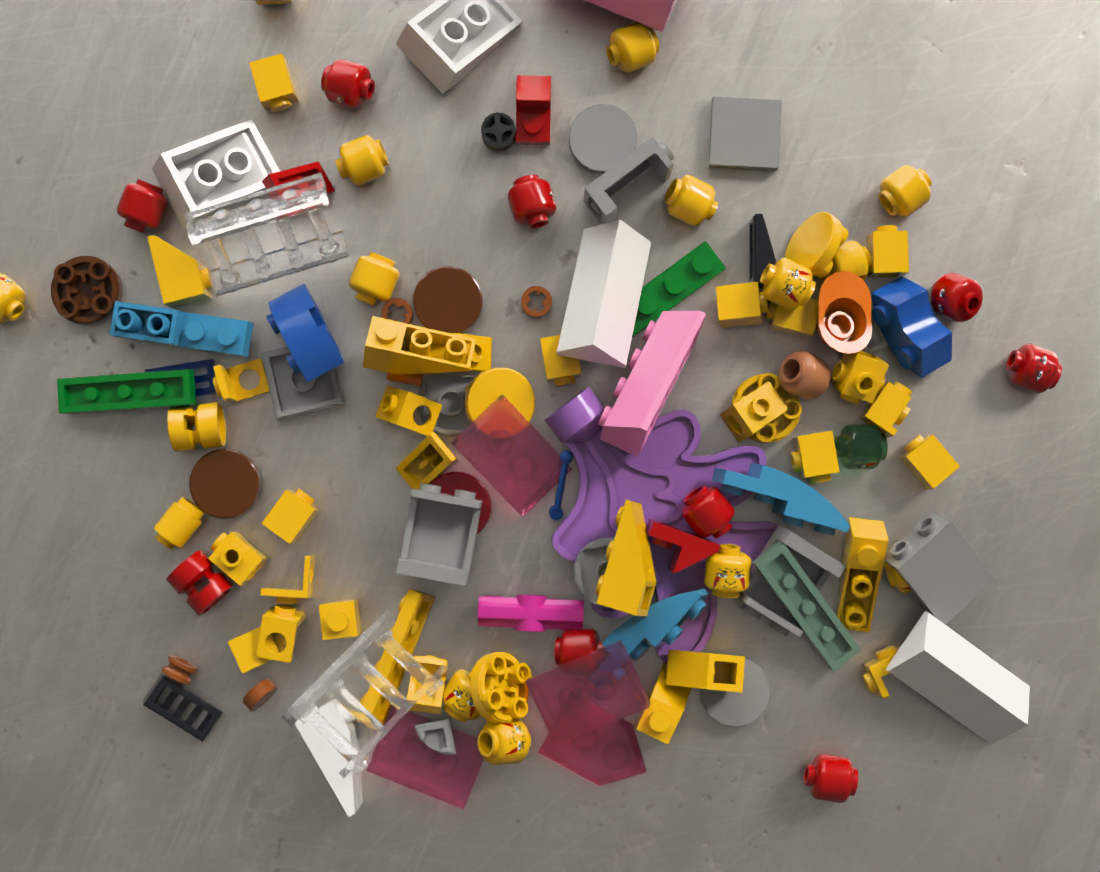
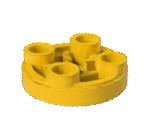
[785,212,848,278]
[465,368,535,438]
[731,373,802,443]
[470,652,531,723]

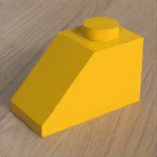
[147,235,214,308]
[634,662,692,745]

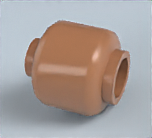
[779,350,831,400]

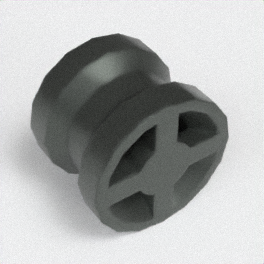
[481,112,516,152]

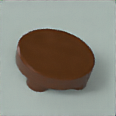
[51,256,122,326]
[413,266,483,334]
[189,449,261,519]

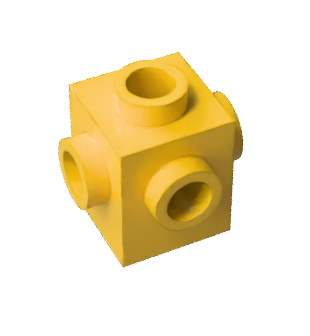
[831,350,889,404]

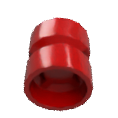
[166,550,234,616]

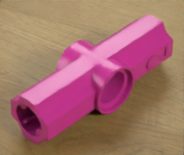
[478,595,584,632]

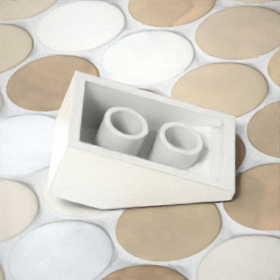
[396,0,523,94]
[152,119,279,229]
[294,694,363,817]

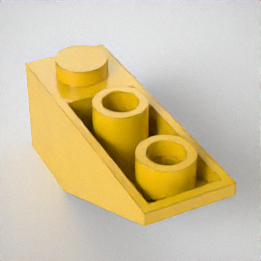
[363,316,476,375]
[596,499,657,617]
[836,517,889,632]

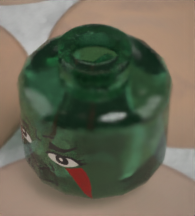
[834,424,888,470]

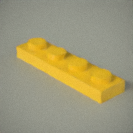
[356,588,435,727]

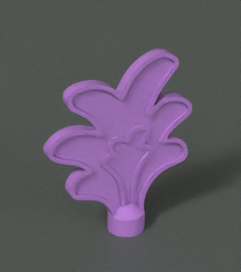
[545,386,778,663]

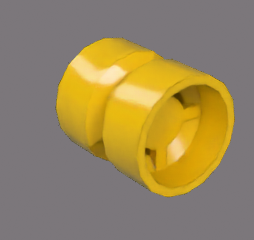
[167,402,226,452]

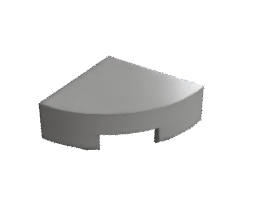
[415,718,456,755]

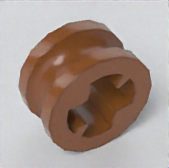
[521,286,552,318]
[381,298,413,325]
[161,655,198,685]

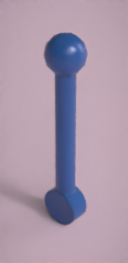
[549,450,573,520]

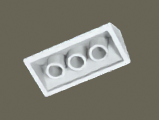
[557,219,651,368]
[885,611,1030,744]

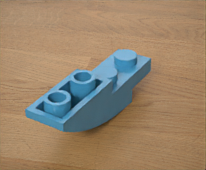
[109,301,254,357]
[712,463,850,536]
[589,588,710,688]

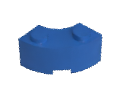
[871,276,952,378]
[266,283,345,382]

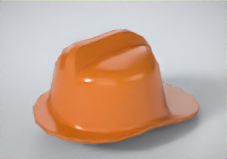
[816,271,872,354]

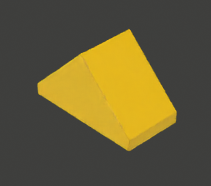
[395,432,459,489]

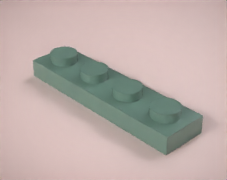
[752,541,861,672]

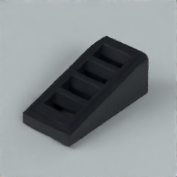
[749,214,776,288]
[143,673,223,742]

